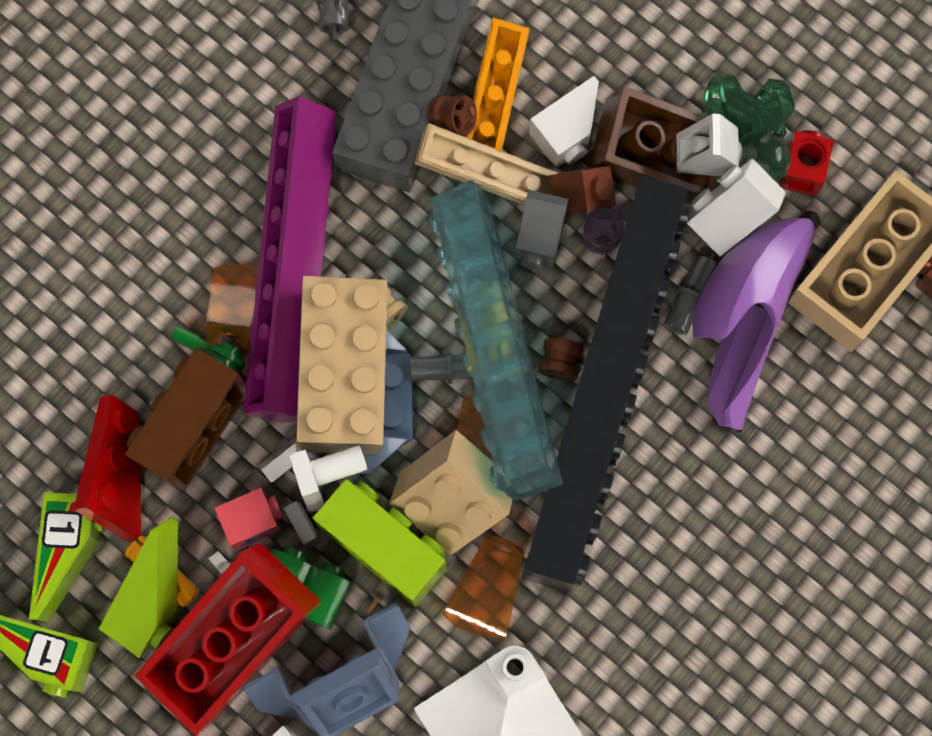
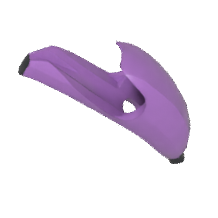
[693,211,821,433]

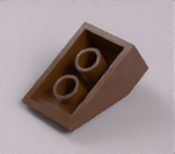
[588,86,718,198]

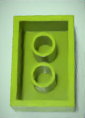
[313,479,447,608]

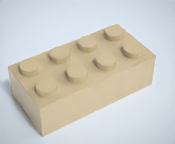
[787,170,932,353]
[296,276,388,455]

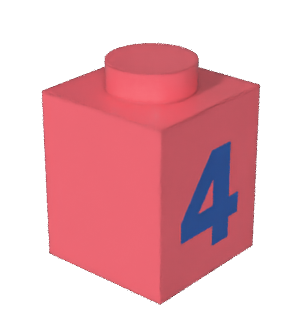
[215,488,284,551]

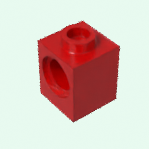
[779,130,834,197]

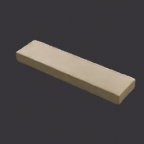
[414,123,557,205]

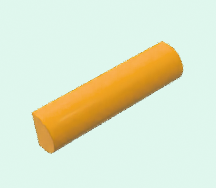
[464,17,530,151]

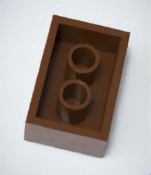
[125,348,246,494]

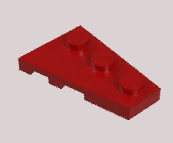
[73,394,142,543]

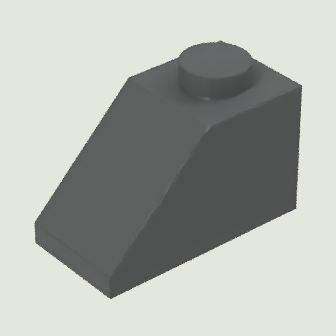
[515,190,568,271]

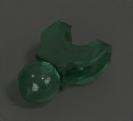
[704,73,795,182]

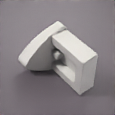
[258,436,319,483]

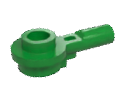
[172,326,246,372]

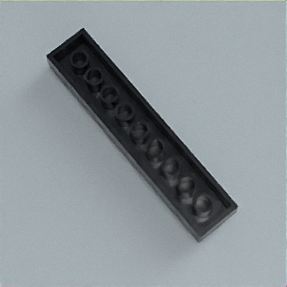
[521,175,692,593]

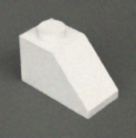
[529,76,599,169]
[676,114,742,176]

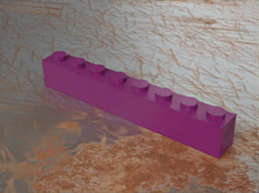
[243,96,337,423]

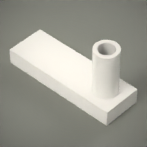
[289,445,368,516]

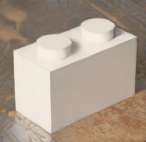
[687,159,786,256]

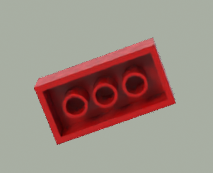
[134,543,322,736]

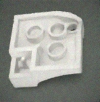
[413,646,583,736]

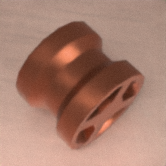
[427,95,477,136]
[538,338,584,381]

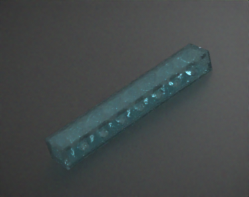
[429,180,563,501]

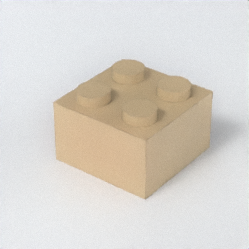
[389,430,516,555]

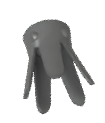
[315,0,349,40]

